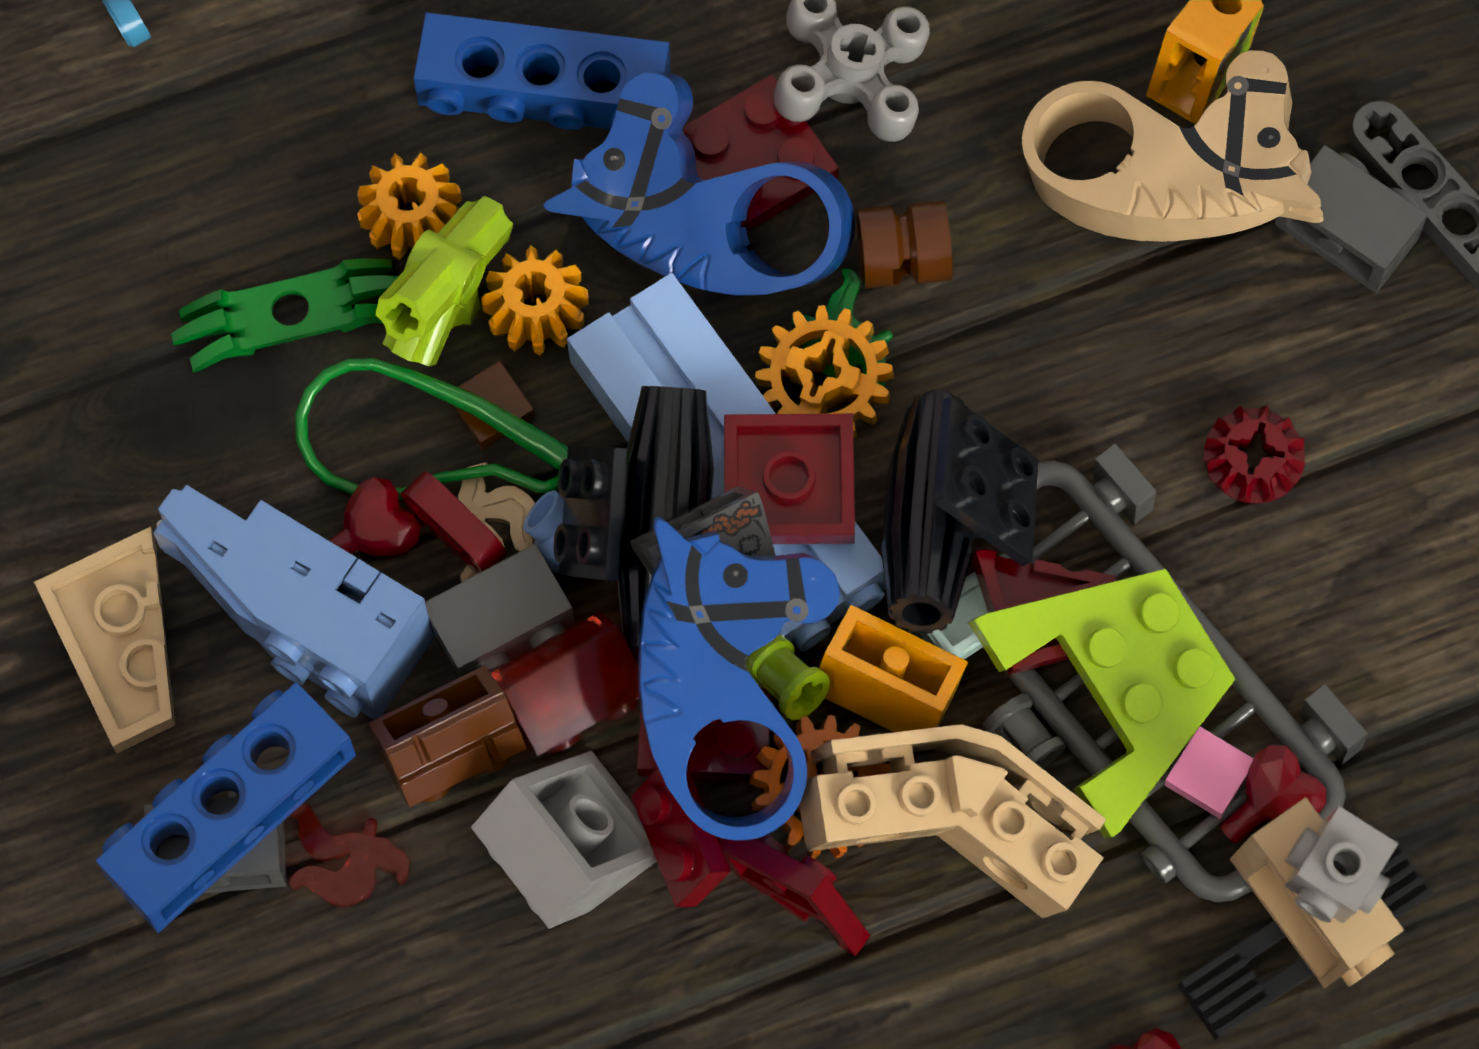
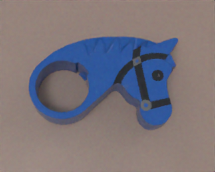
[543,72,855,295]
[638,516,839,840]

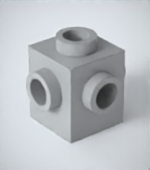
[1285,806,1398,923]

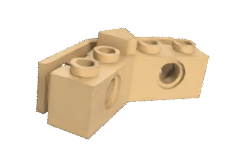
[799,724,1107,918]

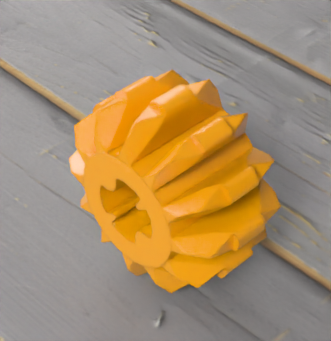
[357,152,462,260]
[481,245,589,356]

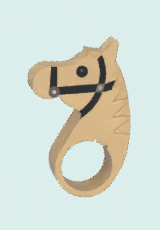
[1022,50,1324,242]

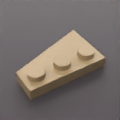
[34,527,175,754]

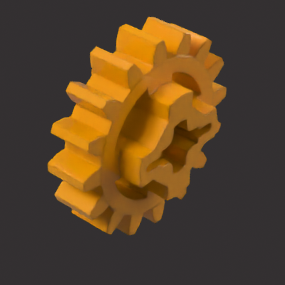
[755,305,894,439]

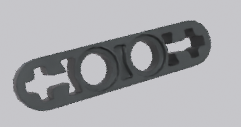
[1349,101,1479,291]

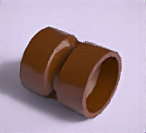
[856,201,953,289]

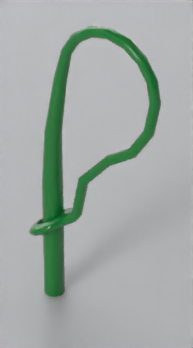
[295,358,568,500]

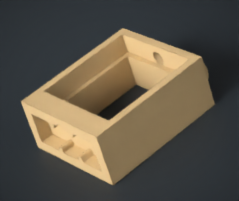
[1230,797,1404,989]

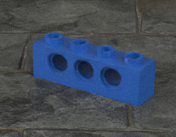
[414,12,671,130]
[95,682,356,933]

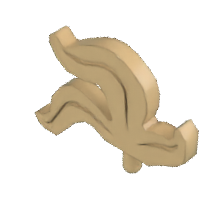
[458,462,535,582]

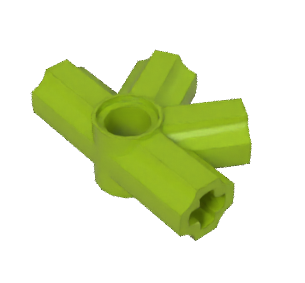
[375,196,513,367]

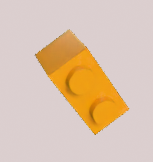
[819,605,968,732]

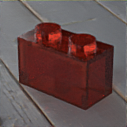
[491,611,640,756]

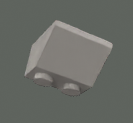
[471,750,657,929]

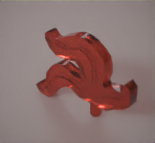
[289,804,411,907]

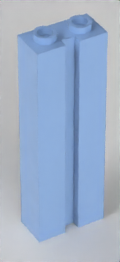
[567,272,886,651]

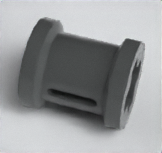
[982,693,1066,769]

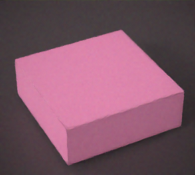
[1164,727,1253,819]

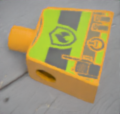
[1146,0,1264,124]

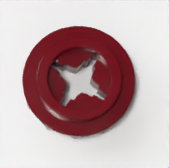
[1203,405,1305,504]

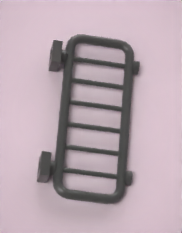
[973,444,1368,902]

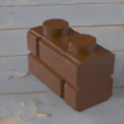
[367,665,527,808]

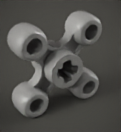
[773,0,930,142]

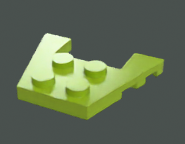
[968,569,1235,838]

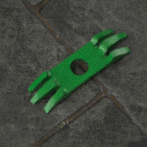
[171,258,399,373]

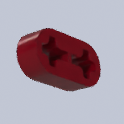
[401,471,508,574]

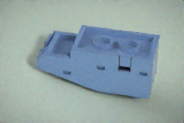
[153,485,434,720]

